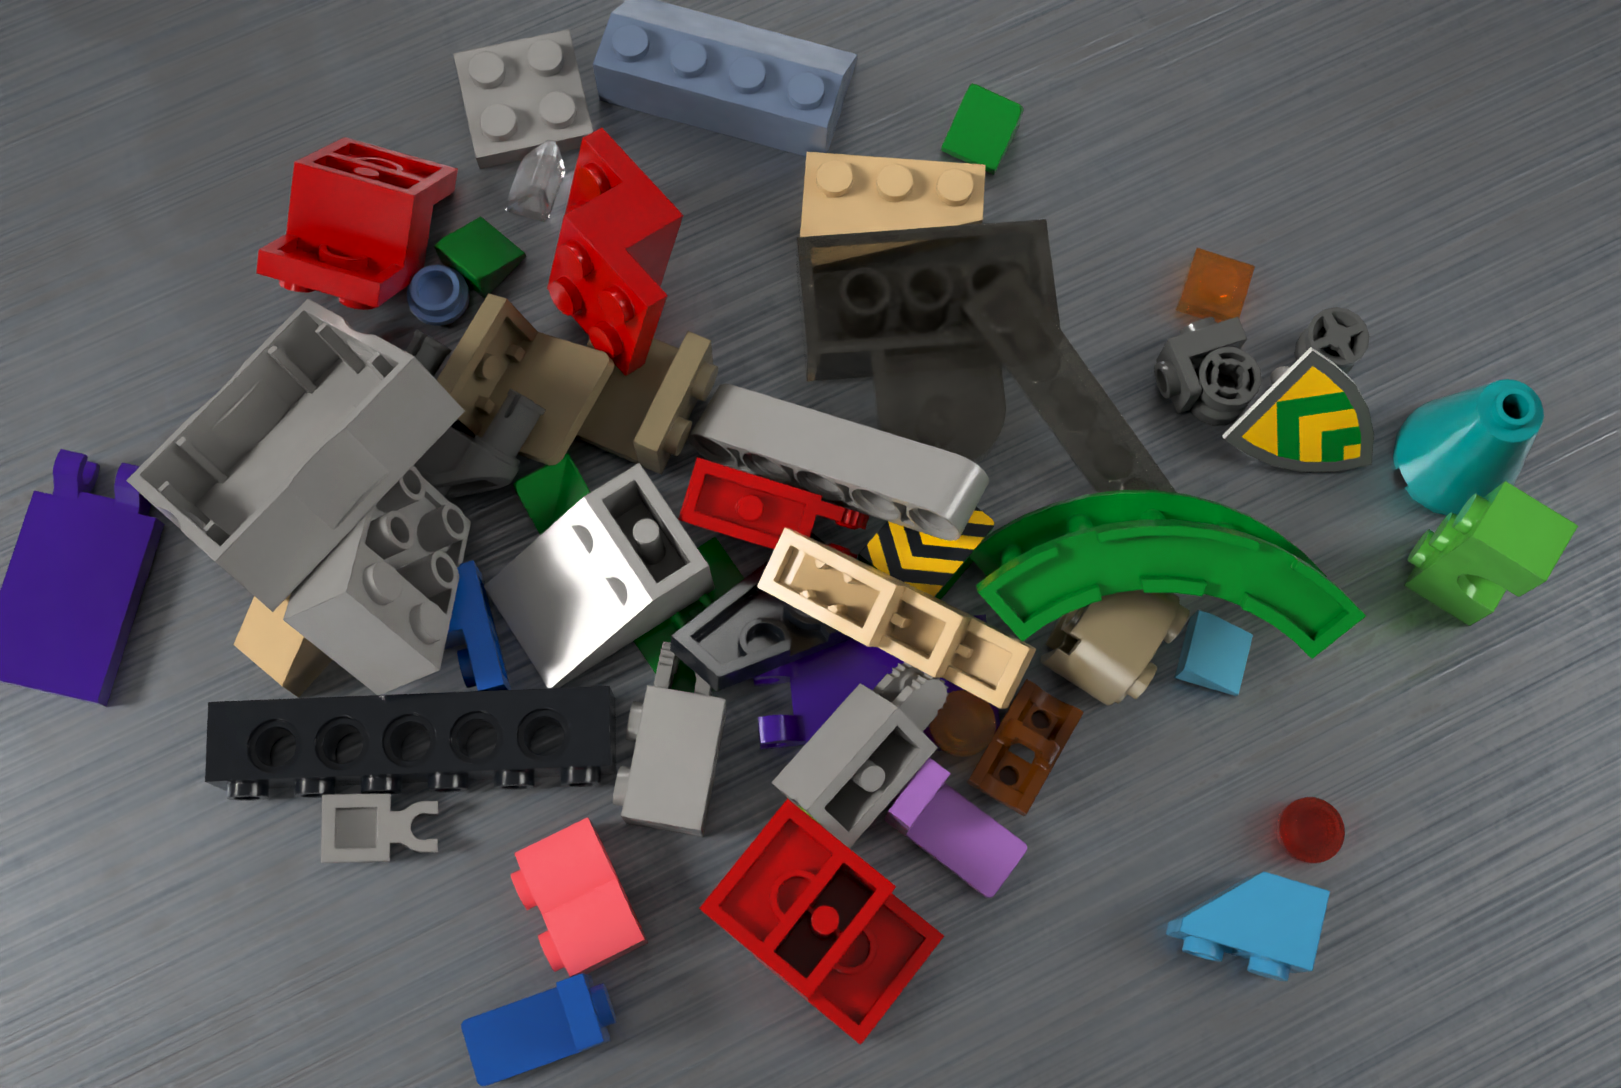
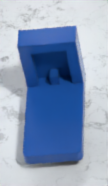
[461,973,616,1087]

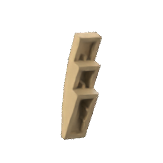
[757,527,1037,709]

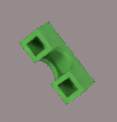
[1404,481,1578,626]

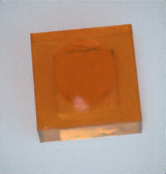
[1175,248,1255,323]

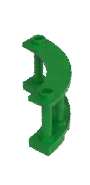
[970,490,1366,659]

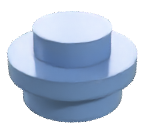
[407,265,470,326]

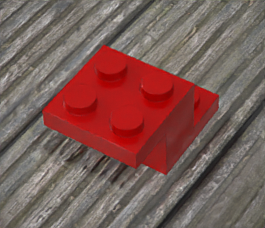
[547,127,684,376]
[256,137,458,310]
[699,798,944,1045]

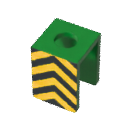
[858,507,994,600]

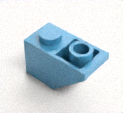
[1166,872,1330,982]

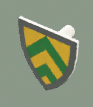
[1222,347,1374,472]

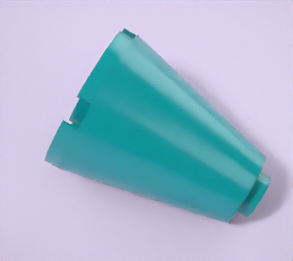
[1393,379,1544,516]

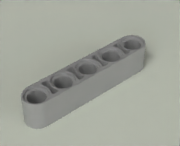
[688,384,989,541]

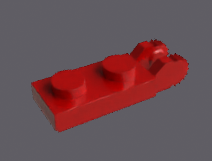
[678,457,869,559]

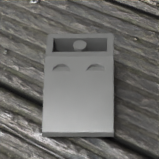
[484,463,715,688]
[283,466,471,696]

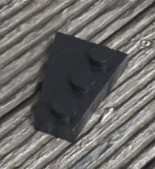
[670,532,852,691]

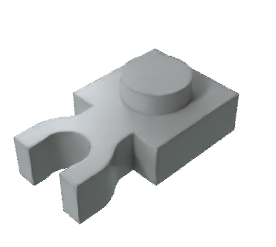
[321,794,438,864]

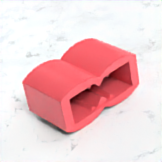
[510,817,648,977]

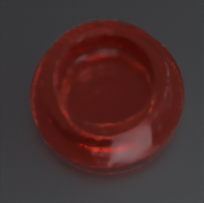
[1277,797,1345,864]

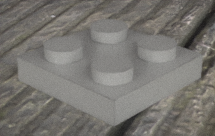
[453,29,593,169]

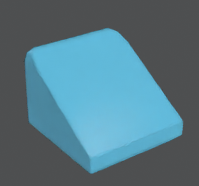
[1175,610,1253,696]

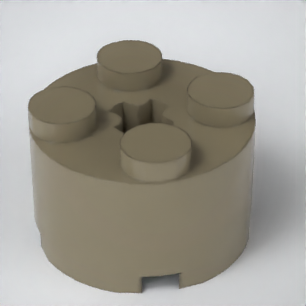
[1040,589,1190,706]

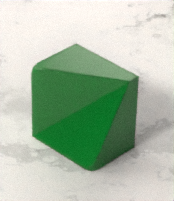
[513,453,591,535]

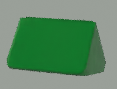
[941,83,1024,175]
[434,217,526,299]

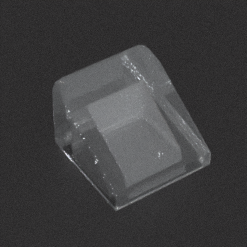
[505,140,565,222]

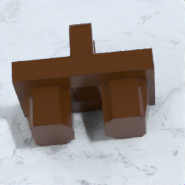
[967,679,1084,816]

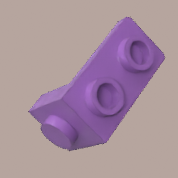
[884,757,1027,898]

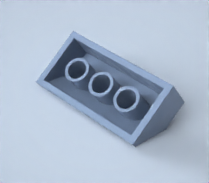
[593,0,858,157]

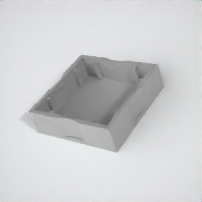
[126,299,465,612]

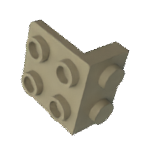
[437,293,614,465]
[575,331,718,475]

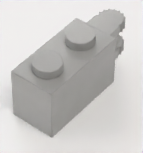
[613,642,727,837]
[771,662,949,849]

